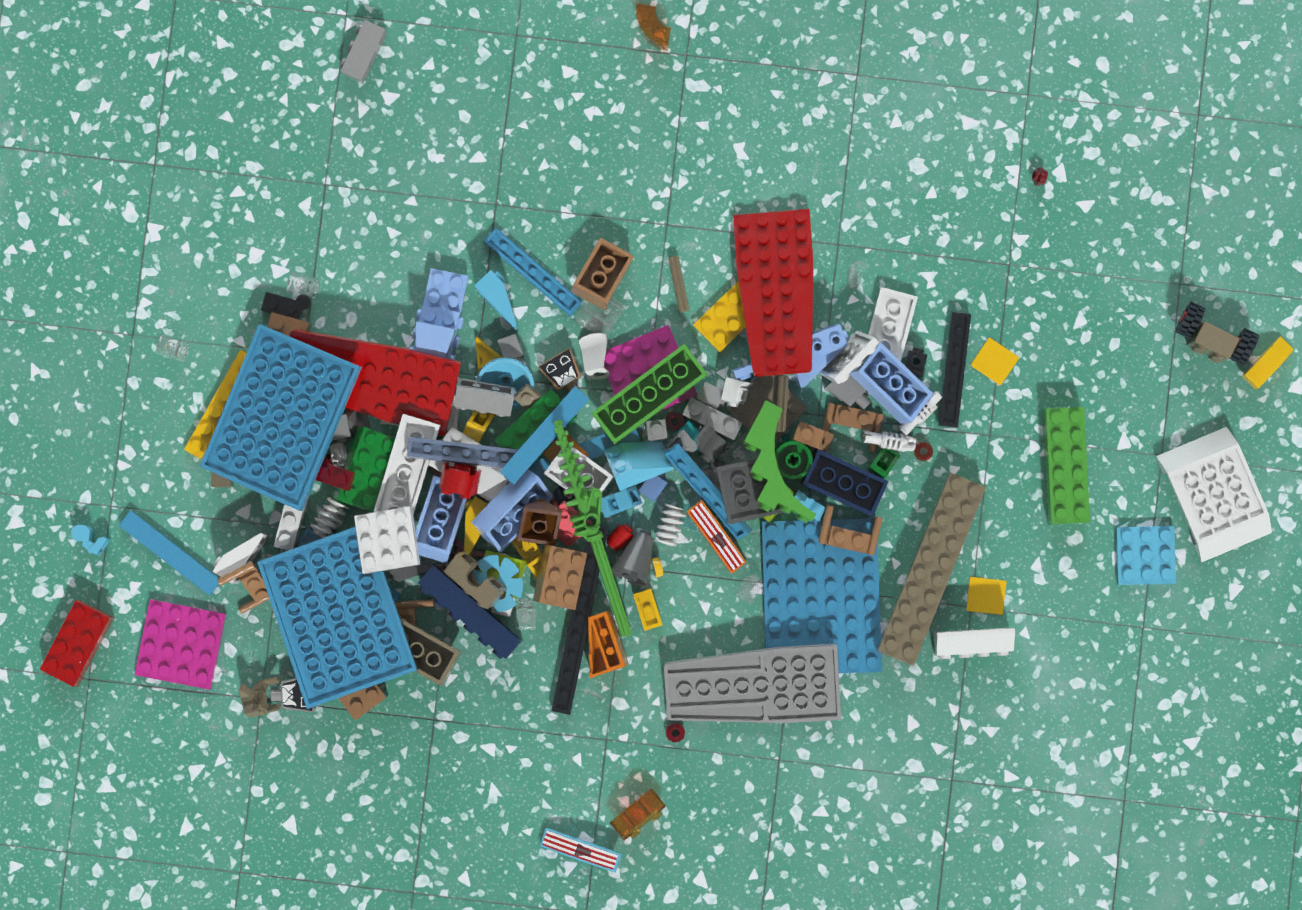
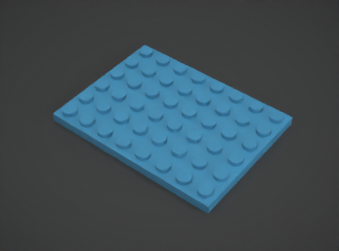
[200,324,362,511]
[761,518,882,673]
[257,527,418,709]

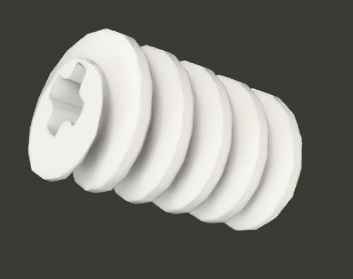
[310,498,350,538]
[655,503,687,546]

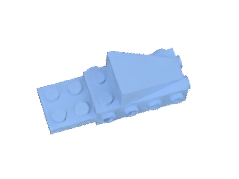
[410,268,469,360]
[731,324,849,388]

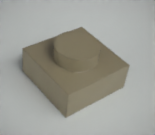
[514,383,541,410]

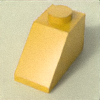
[463,410,496,443]

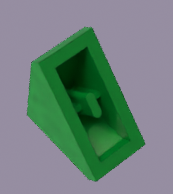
[868,448,901,479]

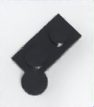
[261,292,311,320]

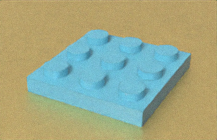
[1115,526,1176,585]

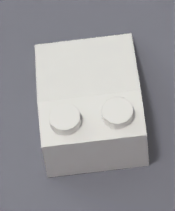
[544,447,614,495]
[213,533,269,584]

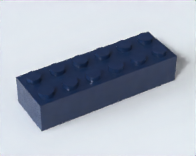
[418,565,523,659]

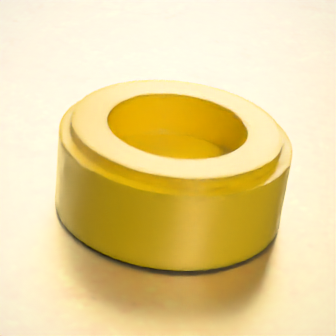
[651,558,663,578]

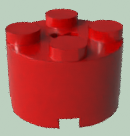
[439,462,482,499]

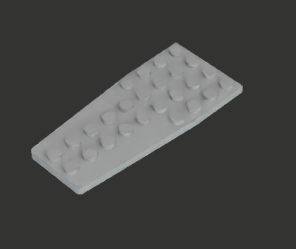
[664,643,841,723]

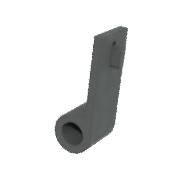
[696,420,728,463]

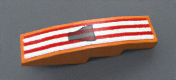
[686,500,746,574]

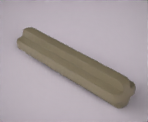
[669,256,689,312]
[776,375,789,432]

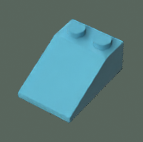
[474,270,519,331]
[604,441,673,491]

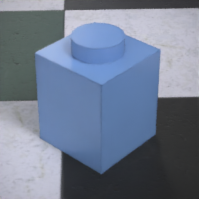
[639,474,667,502]

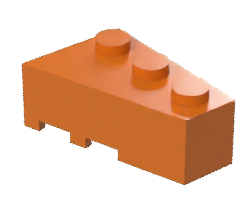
[588,610,629,679]

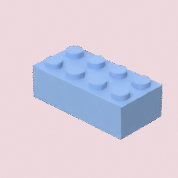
[849,342,933,424]
[471,469,553,553]
[416,476,467,563]

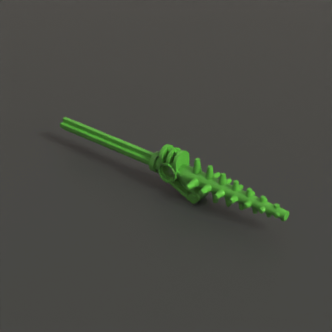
[553,420,632,637]

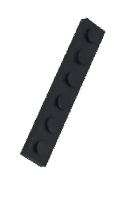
[938,312,971,428]

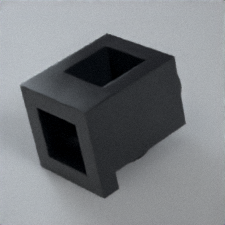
[904,348,927,378]

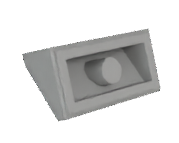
[664,430,698,465]

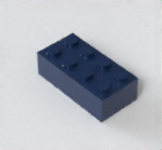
[801,449,889,517]

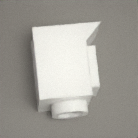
[721,377,753,408]

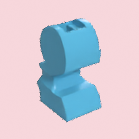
[793,490,826,522]
[71,525,111,555]

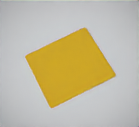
[971,338,1019,385]
[966,577,1006,615]

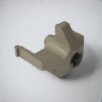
[239,676,281,718]

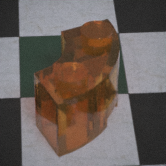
[636,3,671,52]
[610,788,666,841]

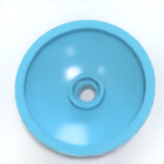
[477,358,534,410]

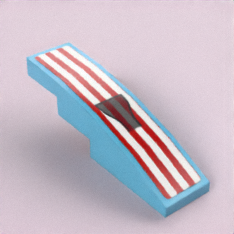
[540,828,622,872]

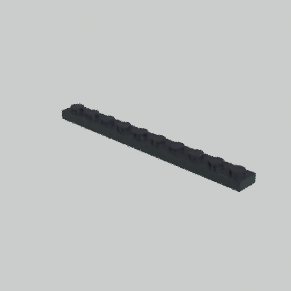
[551,524,609,715]

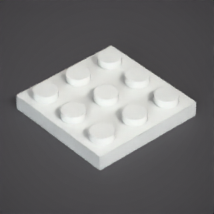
[819,331,879,384]
[354,506,420,574]

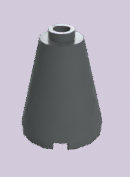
[612,530,654,586]

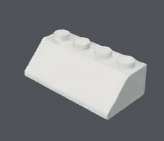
[428,427,509,501]
[933,628,1015,659]

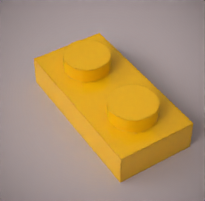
[633,589,663,631]

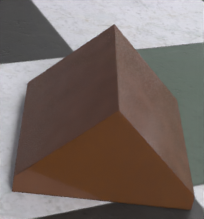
[517,499,562,546]

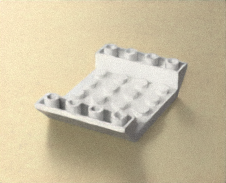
[1155,427,1272,562]

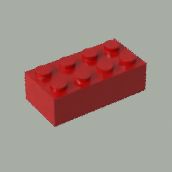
[40,600,114,687]

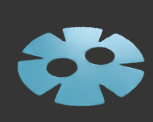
[474,555,523,612]

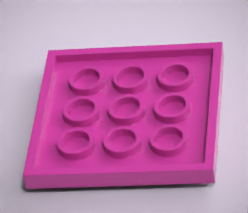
[604,325,698,411]
[135,599,226,690]

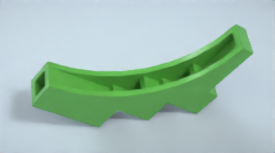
[743,400,816,523]

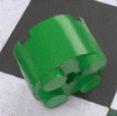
[775,440,812,479]

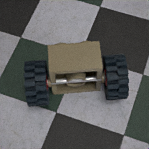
[1175,301,1259,365]

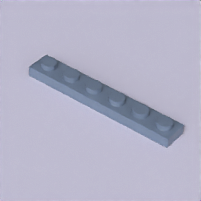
[407,437,518,468]

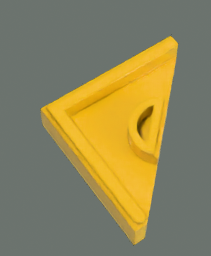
[475,337,503,372]

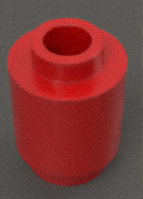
[606,523,634,552]

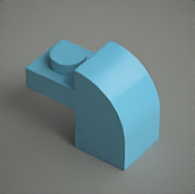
[601,486,643,518]

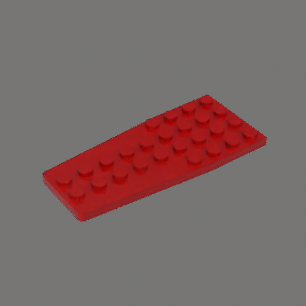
[733,209,814,377]
[289,329,462,436]

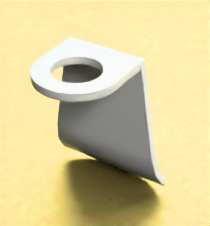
[579,332,609,380]

